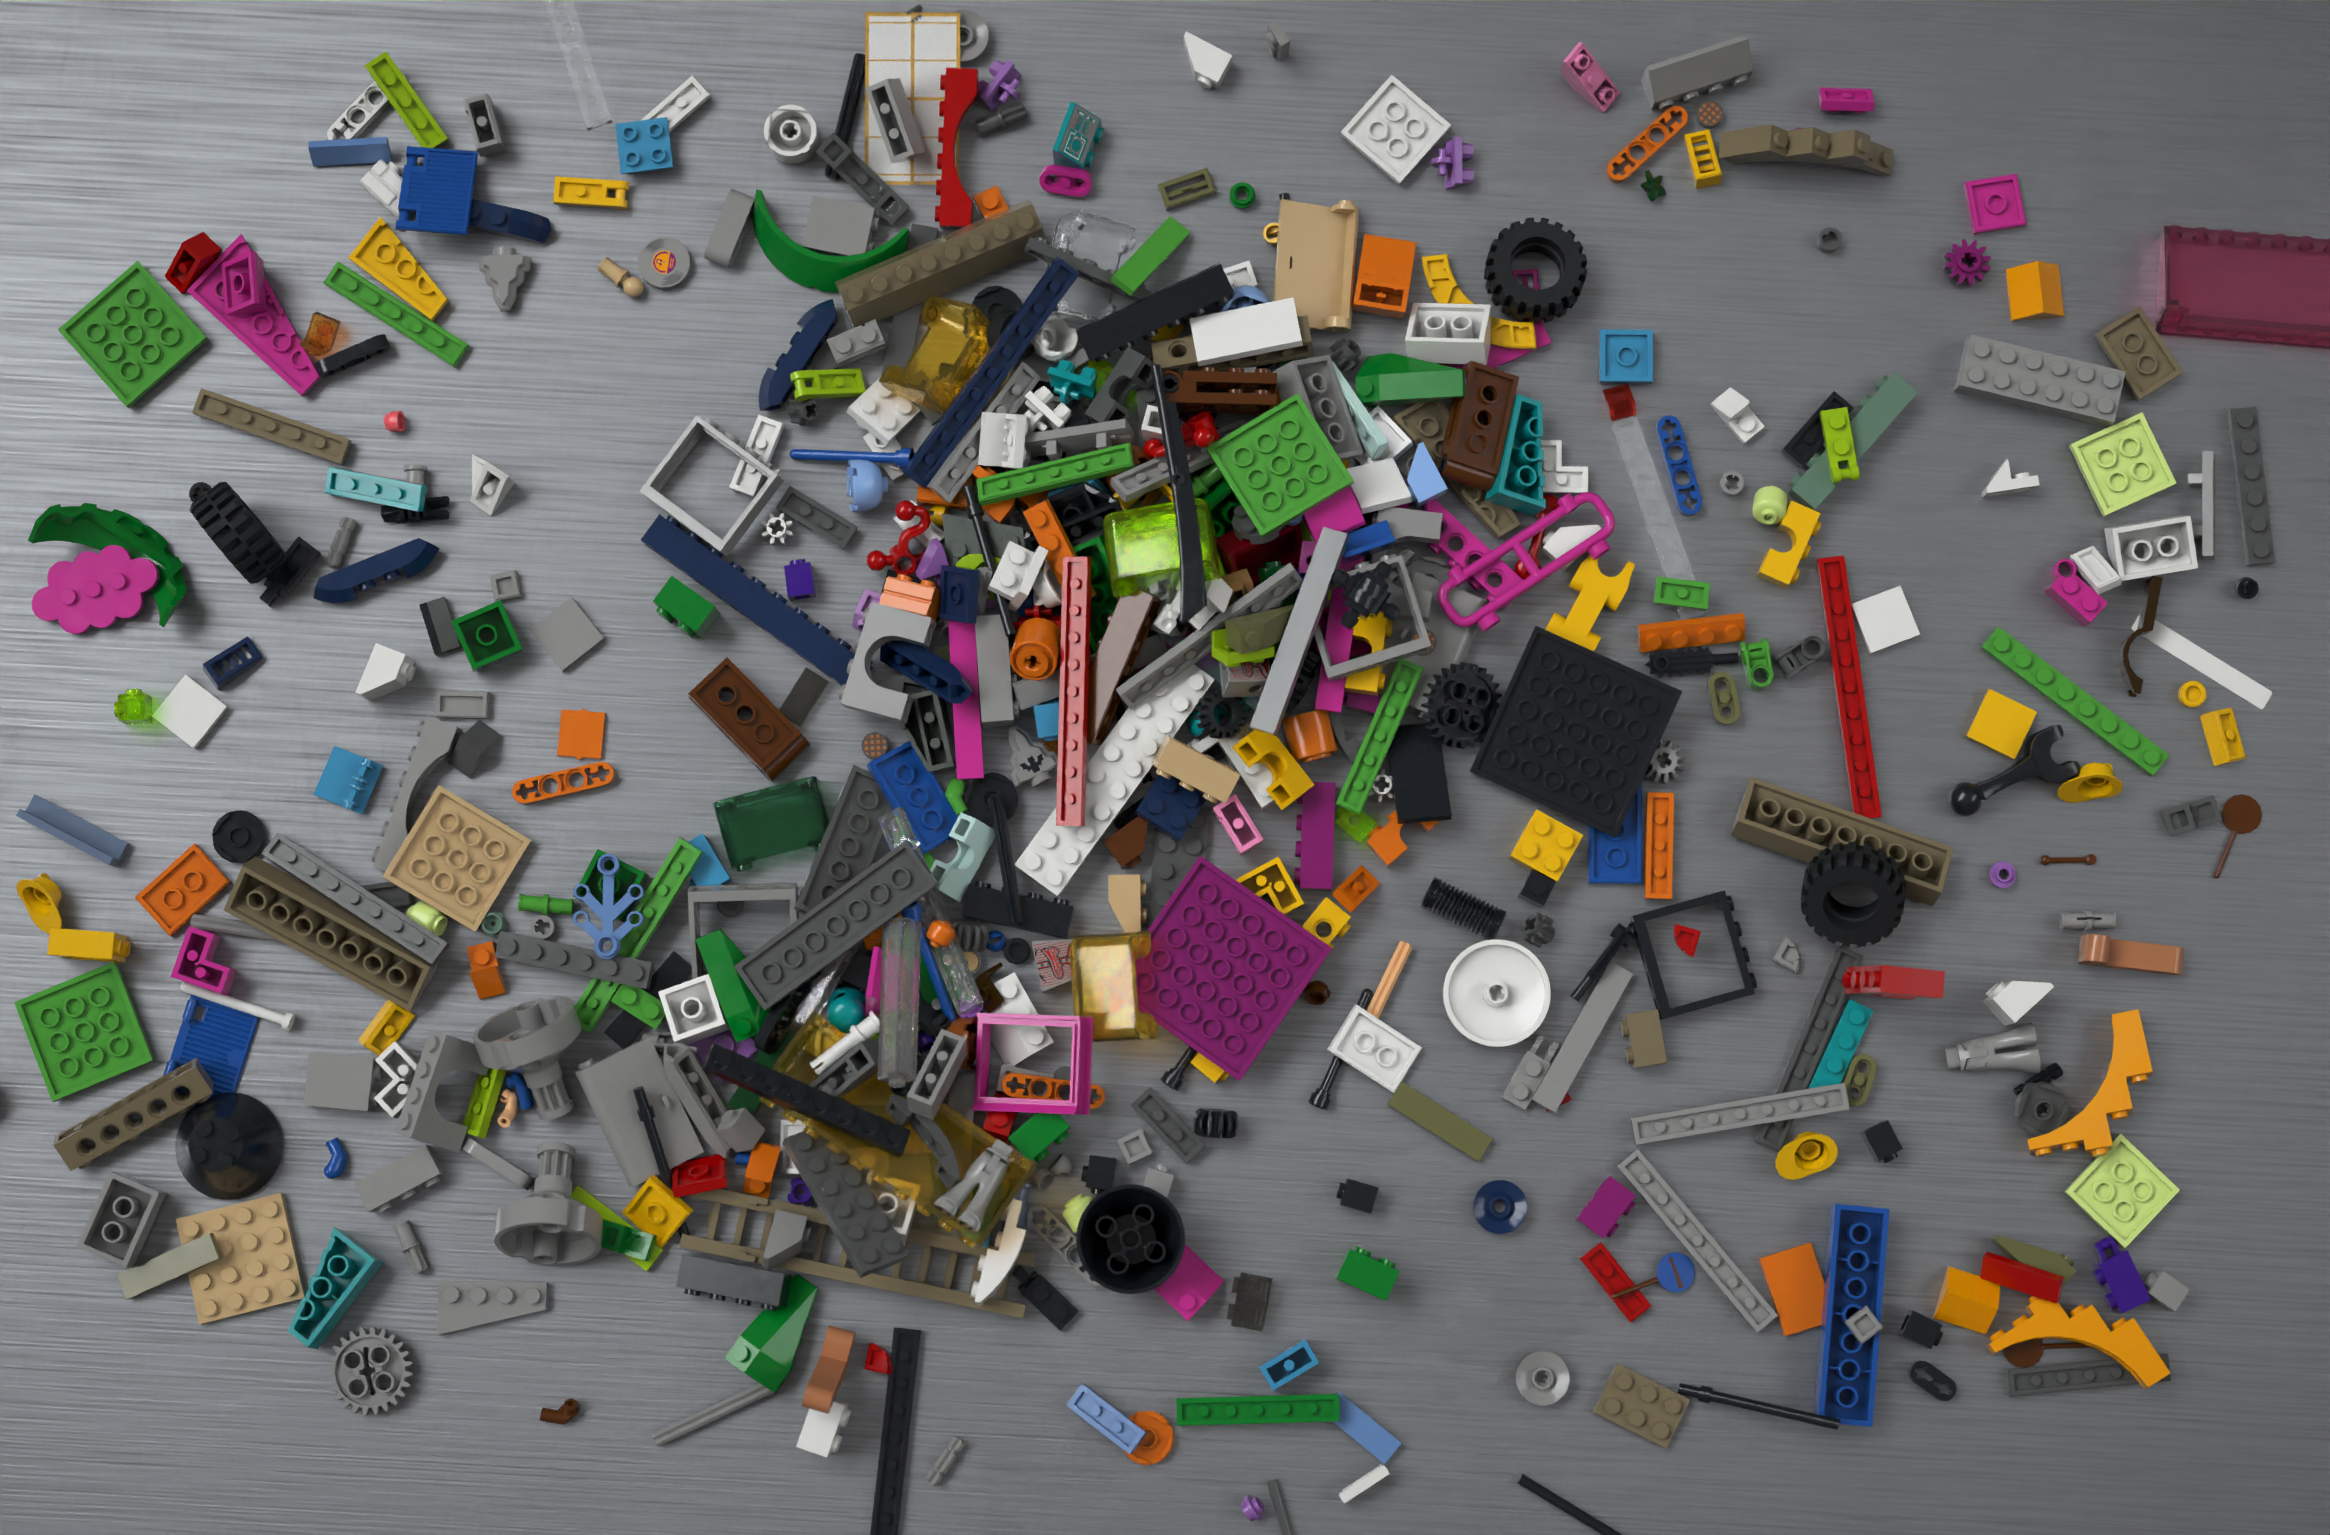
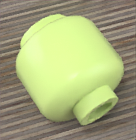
[1752,486,1788,525]
[406,900,448,936]
[1063,1194,1093,1233]

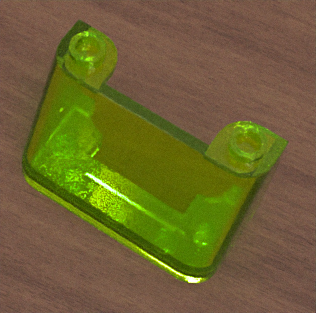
[1103,498,1220,597]

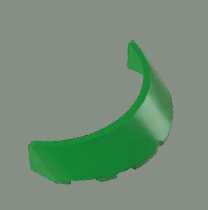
[752,189,910,293]
[28,503,186,627]

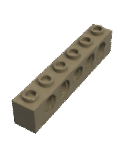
[1151,315,1314,376]
[53,1058,214,1171]

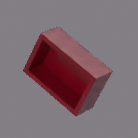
[1215,523,1303,595]

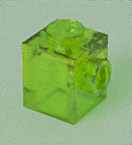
[114,689,153,725]

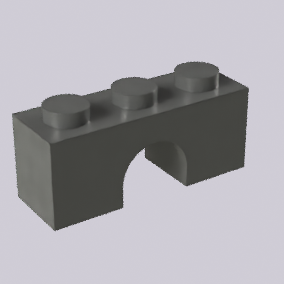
[1084,347,1162,423]

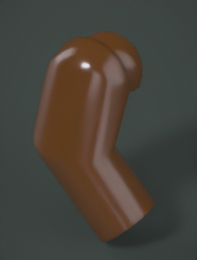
[540,1398,579,1425]

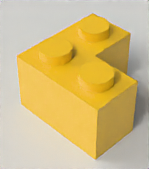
[1235,856,1304,915]

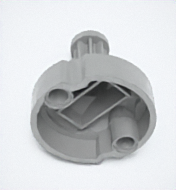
[472,996,582,1120]
[494,1142,603,1265]

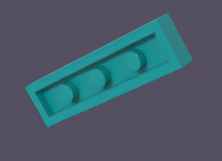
[325,467,427,512]
[1807,999,1874,1089]

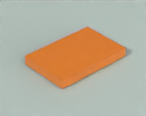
[135,843,232,937]
[1759,1242,1825,1336]

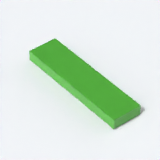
[1110,216,1190,296]

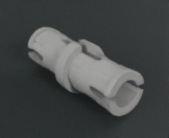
[2059,910,2116,931]

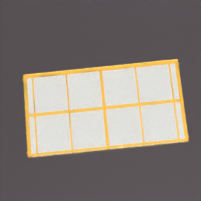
[865,11,960,185]

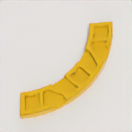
[1421,254,1537,350]

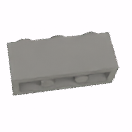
[865,78,926,163]
[907,1029,968,1120]
[353,1145,444,1214]

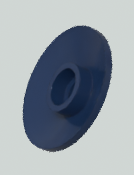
[1473,1180,1527,1234]

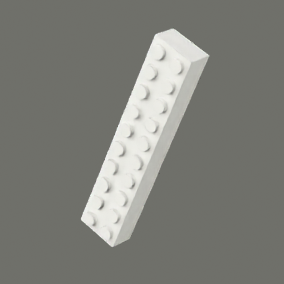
[1014,665,1215,897]

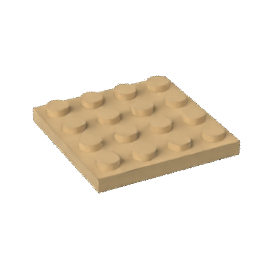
[382,785,531,932]
[176,1193,306,1324]

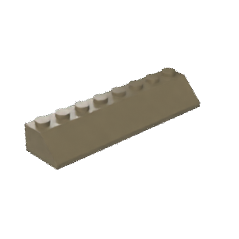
[835,200,1045,328]
[1730,777,1954,907]
[224,856,441,1011]

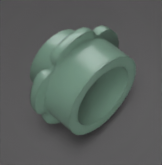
[480,911,506,937]

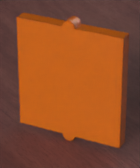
[557,708,606,760]

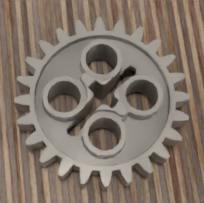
[325,1327,415,1415]

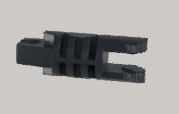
[381,496,450,524]

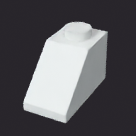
[1184,31,1232,89]
[1541,525,1601,572]

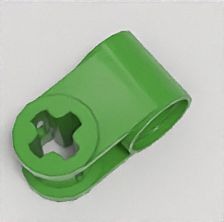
[1739,638,1773,691]

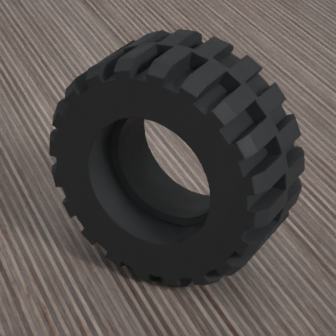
[1484,218,1587,324]
[190,482,287,584]
[1800,842,1906,947]

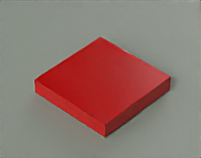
[672,1154,728,1198]

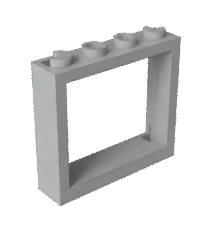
[640,415,784,556]
[1299,554,1431,682]
[687,882,799,979]

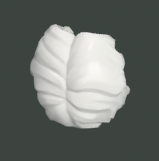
[1031,314,1079,363]

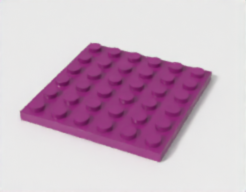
[1108,856,1333,1081]

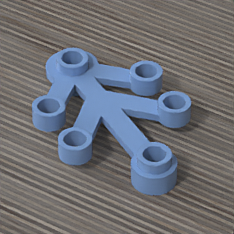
[573,854,644,959]

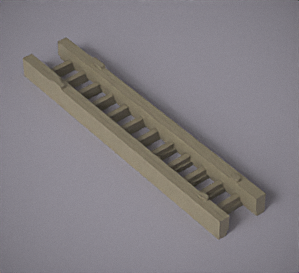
[679,1189,1037,1318]

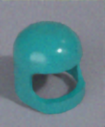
[828,987,866,1033]

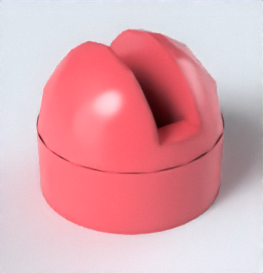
[383,411,405,432]

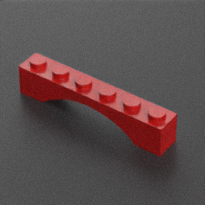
[935,67,979,229]

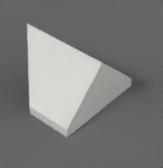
[470,454,515,516]

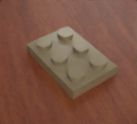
[2094,307,2183,401]
[1593,1363,1690,1449]

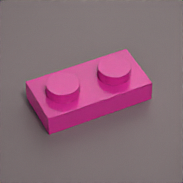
[1818,87,1874,113]

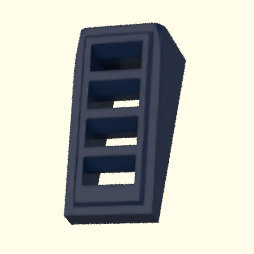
[203,636,263,690]

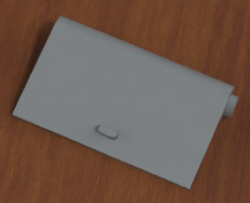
[1378,571,1488,722]
[574,1037,704,1187]

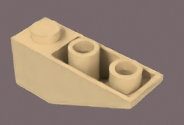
[1108,874,1146,949]

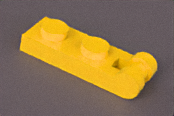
[553,176,629,210]

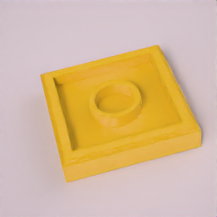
[1965,689,2037,760]
[622,1174,693,1249]

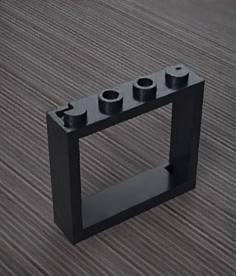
[1630,890,1757,1020]

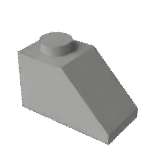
[763,1210,811,1270]

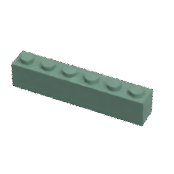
[1788,372,1918,510]

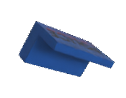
[1343,520,1396,564]

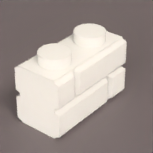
[360,159,411,218]

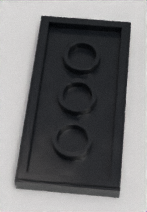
[1388,723,1452,824]

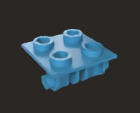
[615,117,674,175]
[313,746,383,815]

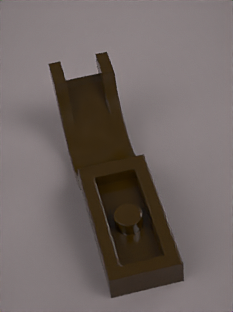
[2117,576,2163,697]

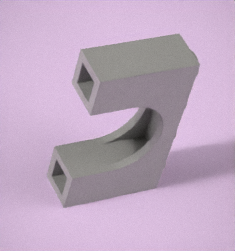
[1371,507,1443,622]
[839,602,937,724]
[395,1029,489,1153]

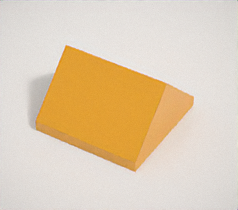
[2005,261,2064,321]
[1933,1266,2000,1334]

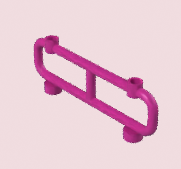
[1437,492,1615,632]

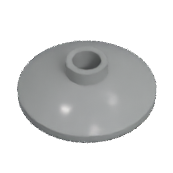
[950,9,989,62]
[1515,1351,1570,1406]

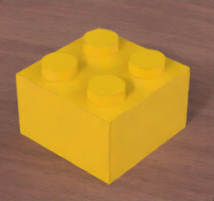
[1508,809,1583,884]

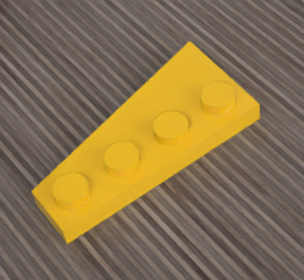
[348,217,449,322]

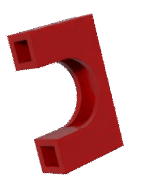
[1842,965,1945,1000]

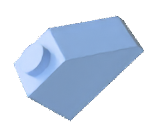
[1406,442,1448,507]

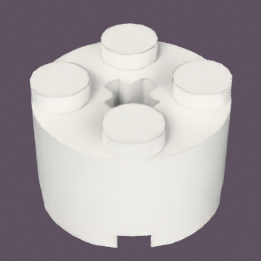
[764,105,819,164]

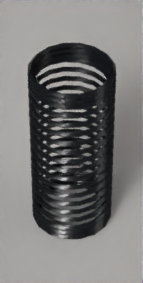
[1420,877,1506,940]

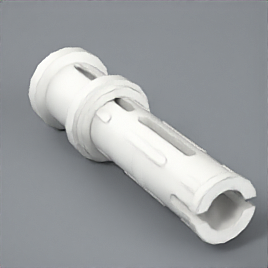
[809,1010,887,1076]

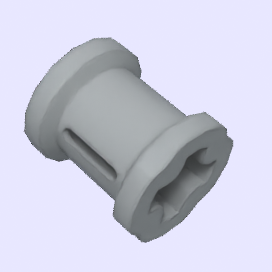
[403,465,428,494]

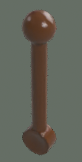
[2040,854,2096,866]

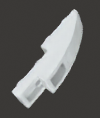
[970,1199,1026,1306]

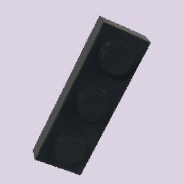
[1782,391,1854,468]

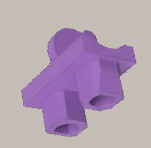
[978,60,1021,112]
[1431,137,1474,190]

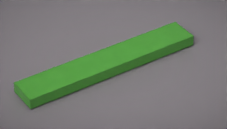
[323,261,470,368]
[976,442,1135,506]
[1335,659,1424,815]

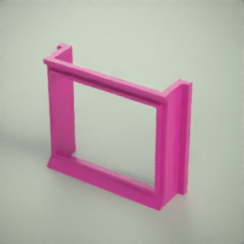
[972,1013,1094,1115]

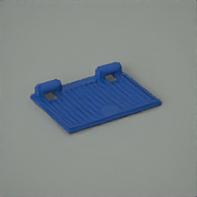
[395,146,478,235]
[163,995,259,1096]

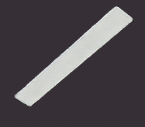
[2132,614,2272,709]

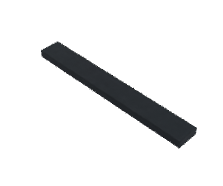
[870,1327,921,1535]

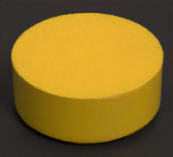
[2178,681,2207,708]

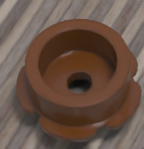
[1304,981,1331,1005]

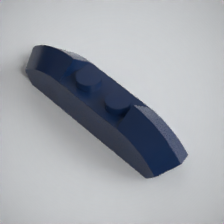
[468,199,552,244]
[759,299,838,411]
[314,538,440,603]
[880,641,972,704]

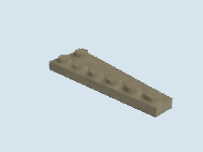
[1392,400,1521,539]

